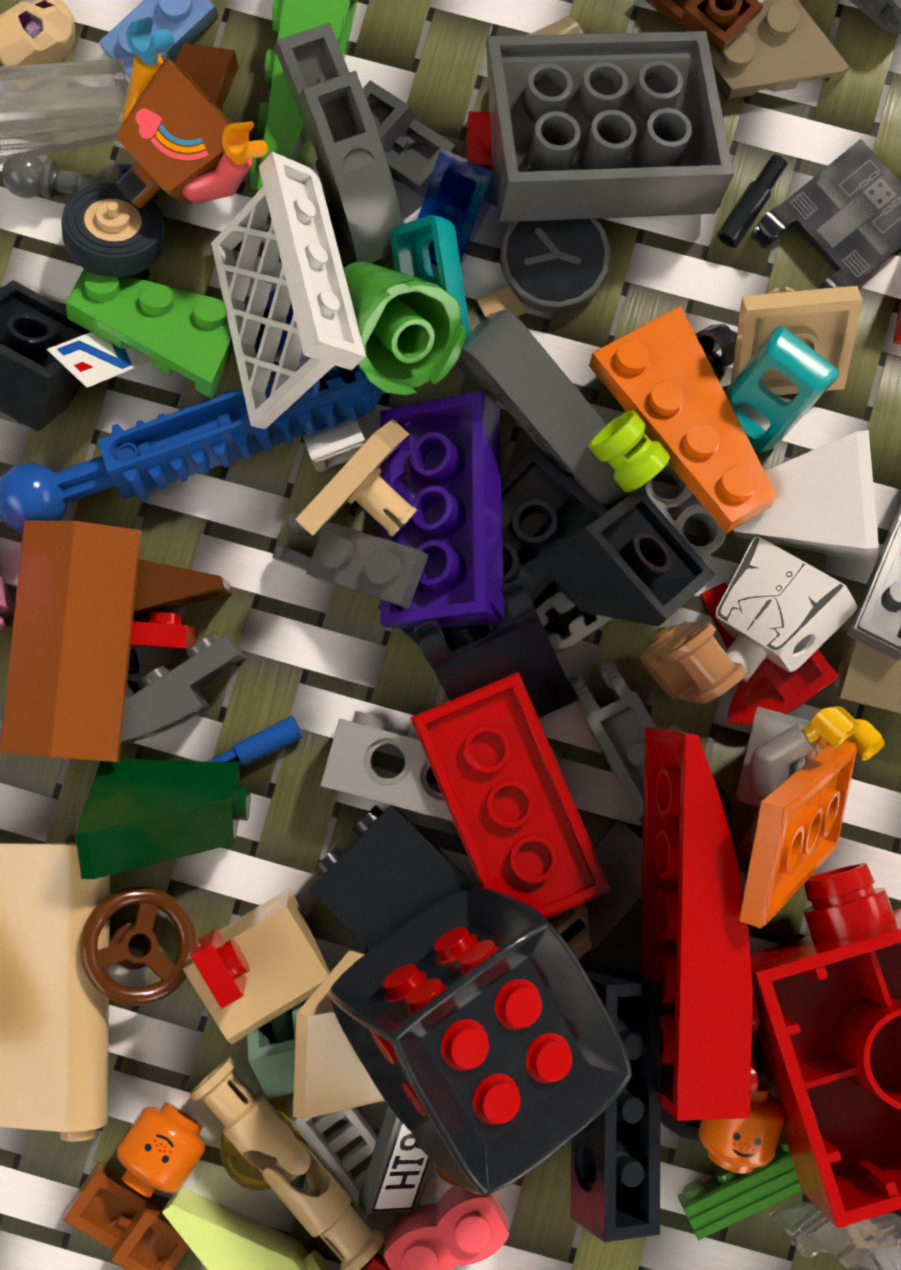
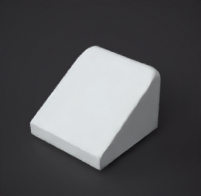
[303,419,365,472]

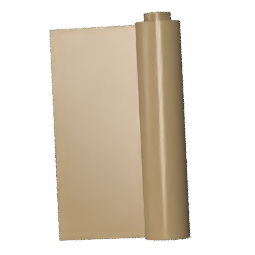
[0,841,110,1142]

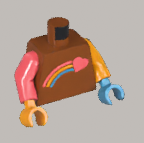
[116,17,268,209]

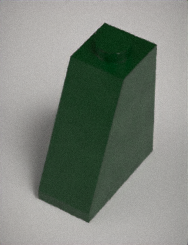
[75,759,251,879]

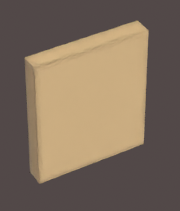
[477,285,526,318]

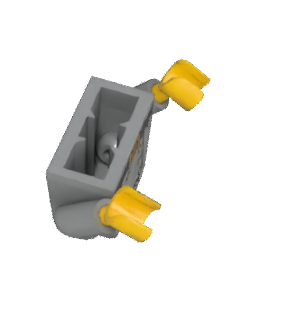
[736,706,885,842]

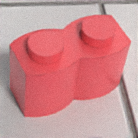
[383,1185,509,1270]

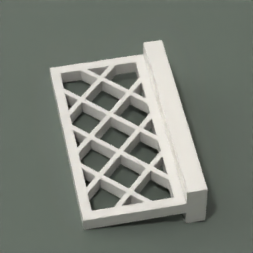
[211,152,366,429]

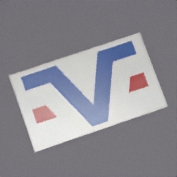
[47,332,152,388]

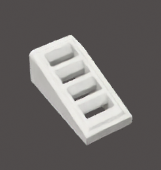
[286,1096,379,1206]

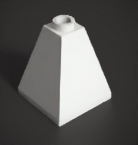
[733,430,879,562]

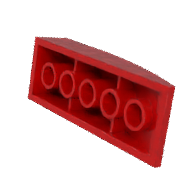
[640,727,759,1121]

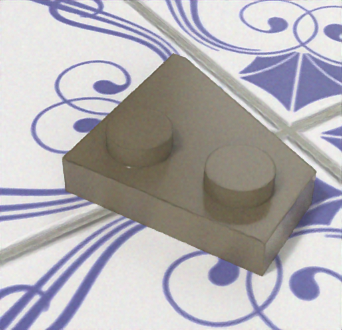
[709,0,850,99]

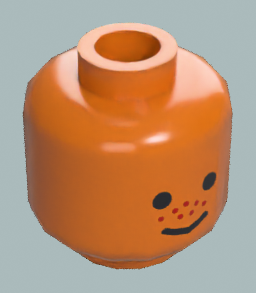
[698,1078,785,1174]
[117,1102,205,1198]

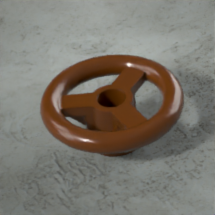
[80,887,196,1006]

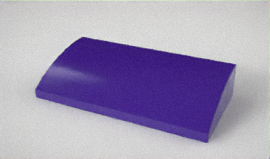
[380,391,504,628]

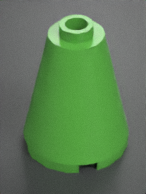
[343,262,466,395]

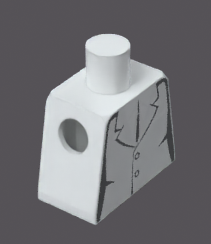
[715,535,858,683]

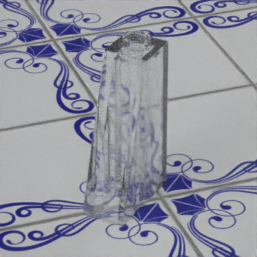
[0,59,130,164]

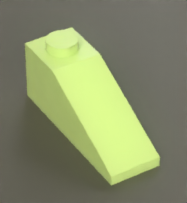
[162,1187,332,1270]

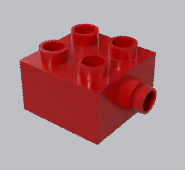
[750,863,901,1229]

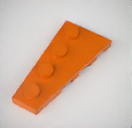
[589,306,777,534]

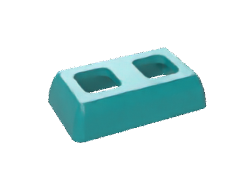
[390,215,471,340]
[725,326,839,452]

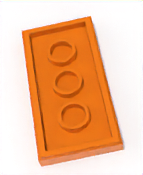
[739,741,857,928]

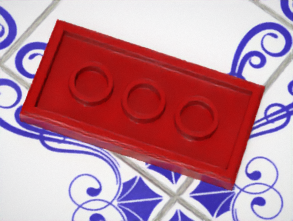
[410,672,612,919]

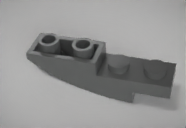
[274,23,404,264]
[121,634,246,746]

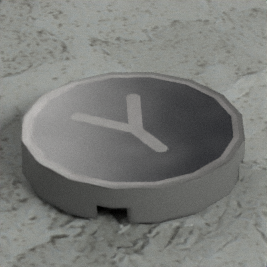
[500,219,611,313]

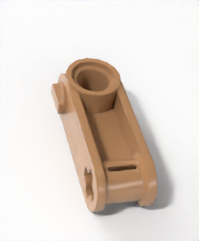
[639,621,747,704]

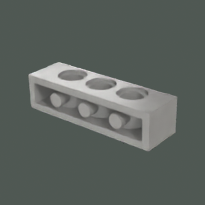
[320,711,454,822]

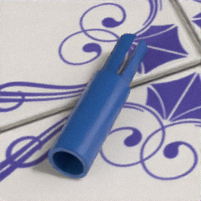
[208,715,303,767]

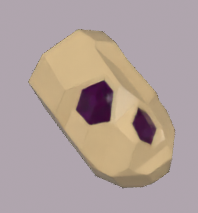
[0,0,75,86]

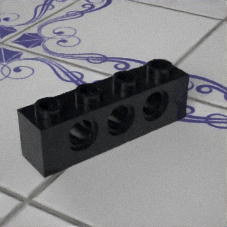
[570,969,662,1242]

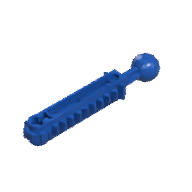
[0,365,386,533]

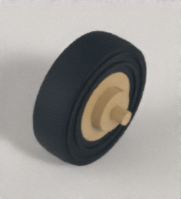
[61,183,164,277]

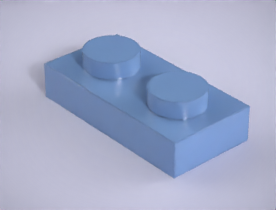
[99,0,218,79]

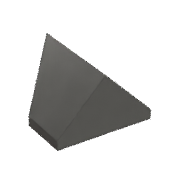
[586,819,643,951]

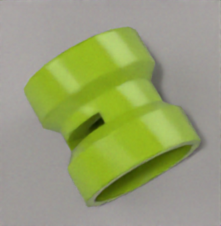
[589,410,670,492]

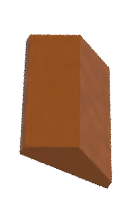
[0,521,142,762]

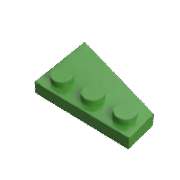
[66,269,246,399]

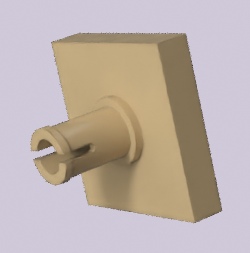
[730,286,863,395]
[295,419,417,537]

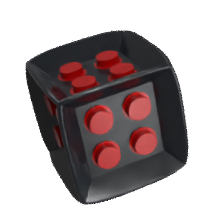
[328,887,632,1195]

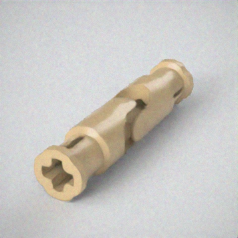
[190,1057,385,1270]

